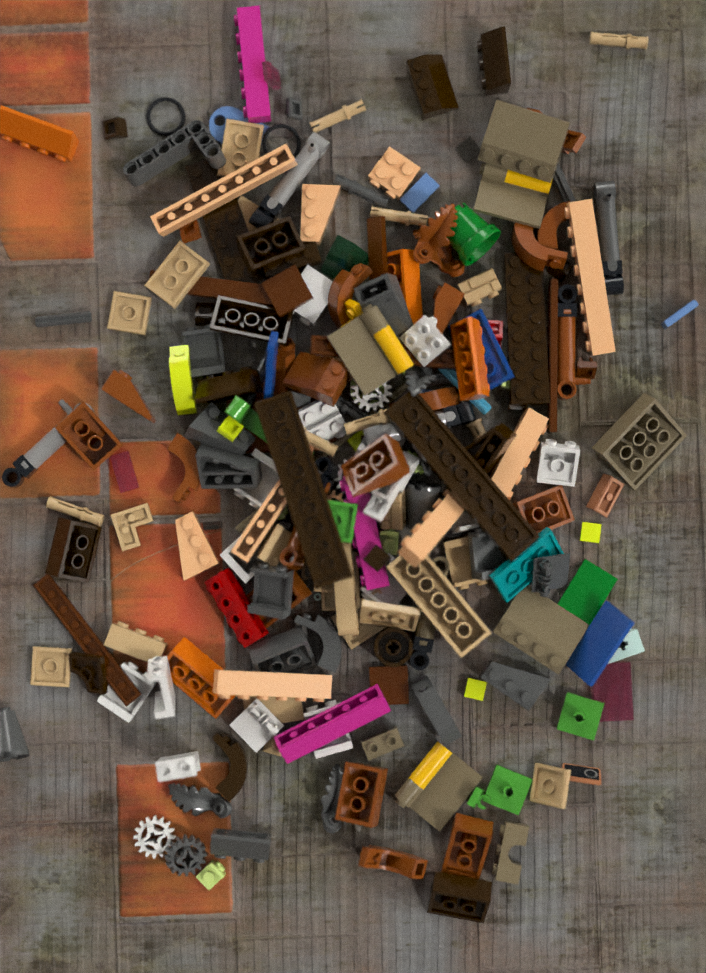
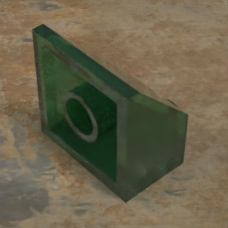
[320,235,369,279]

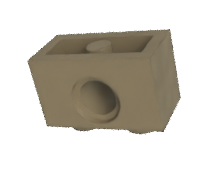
[361,726,404,761]

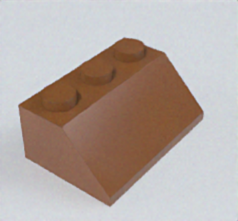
[335,761,388,828]

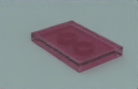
[593,662,634,722]

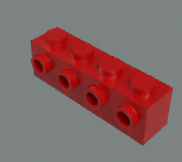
[205,568,269,648]

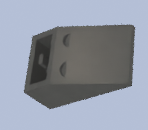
[354,273,413,337]

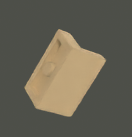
[255,523,291,566]

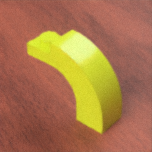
[169,345,197,415]

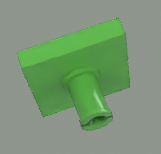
[328,500,358,544]
[557,692,605,741]
[482,764,533,816]

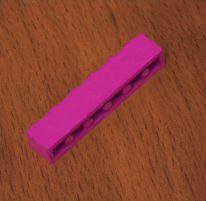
[234,6,271,123]
[340,475,390,590]
[274,684,391,764]

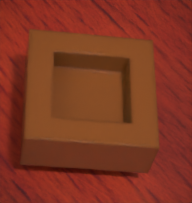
[179,219,202,244]

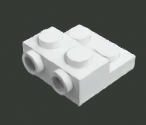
[298,400,346,442]
[536,439,580,487]

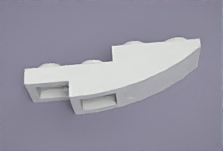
[363,451,421,522]

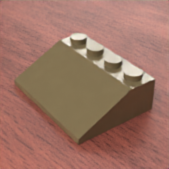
[478,100,570,183]
[592,393,687,491]
[493,585,589,675]

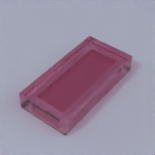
[262,61,281,90]
[110,451,140,493]

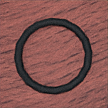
[146,97,186,136]
[262,124,301,158]

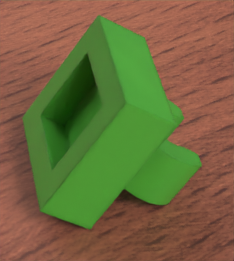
[467,787,491,809]

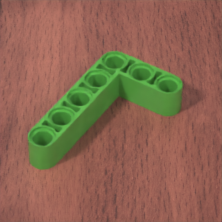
[224,396,314,455]

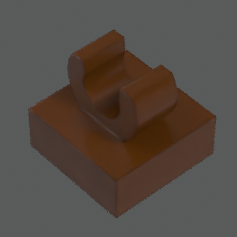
[575,357,597,379]

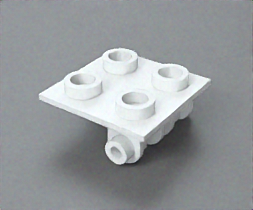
[399,315,451,367]
[230,698,284,753]

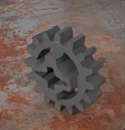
[164,834,207,877]

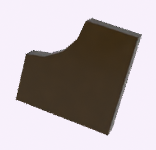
[69,652,108,695]

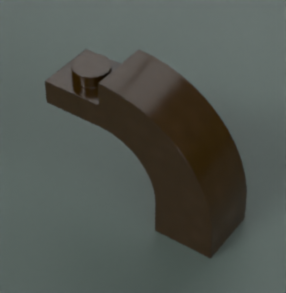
[212,732,248,802]

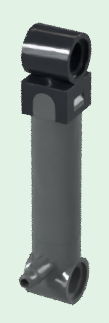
[594,181,624,295]

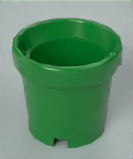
[447,202,501,266]

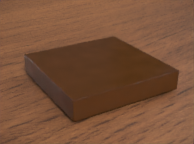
[262,265,314,317]
[369,665,409,705]

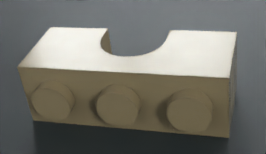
[491,820,529,885]

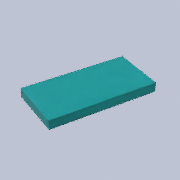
[489,527,564,603]

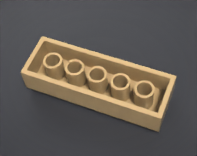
[386,555,491,658]

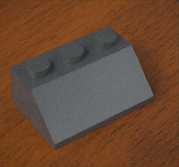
[248,625,318,673]
[210,828,272,863]

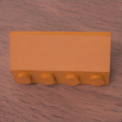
[0,105,79,162]
[387,249,423,325]
[450,317,490,401]
[167,637,236,719]

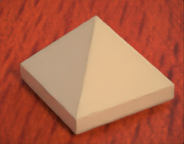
[263,735,281,757]

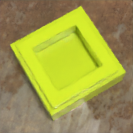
[217,415,244,442]
[579,522,602,543]
[464,678,487,701]

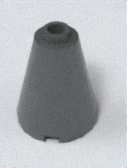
[405,480,442,530]
[0,707,29,762]

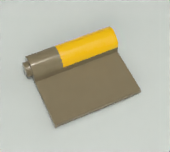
[473,163,553,229]
[327,304,414,396]
[394,741,483,832]

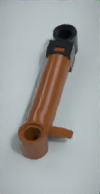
[557,284,591,401]
[279,457,338,570]

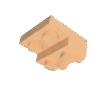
[368,146,421,200]

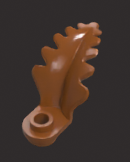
[413,203,458,264]
[413,229,465,277]
[275,338,297,396]

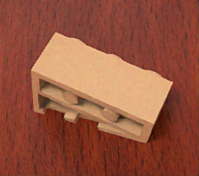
[300,184,341,246]
[175,511,220,581]

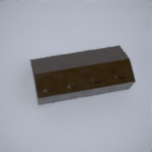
[210,295,293,345]

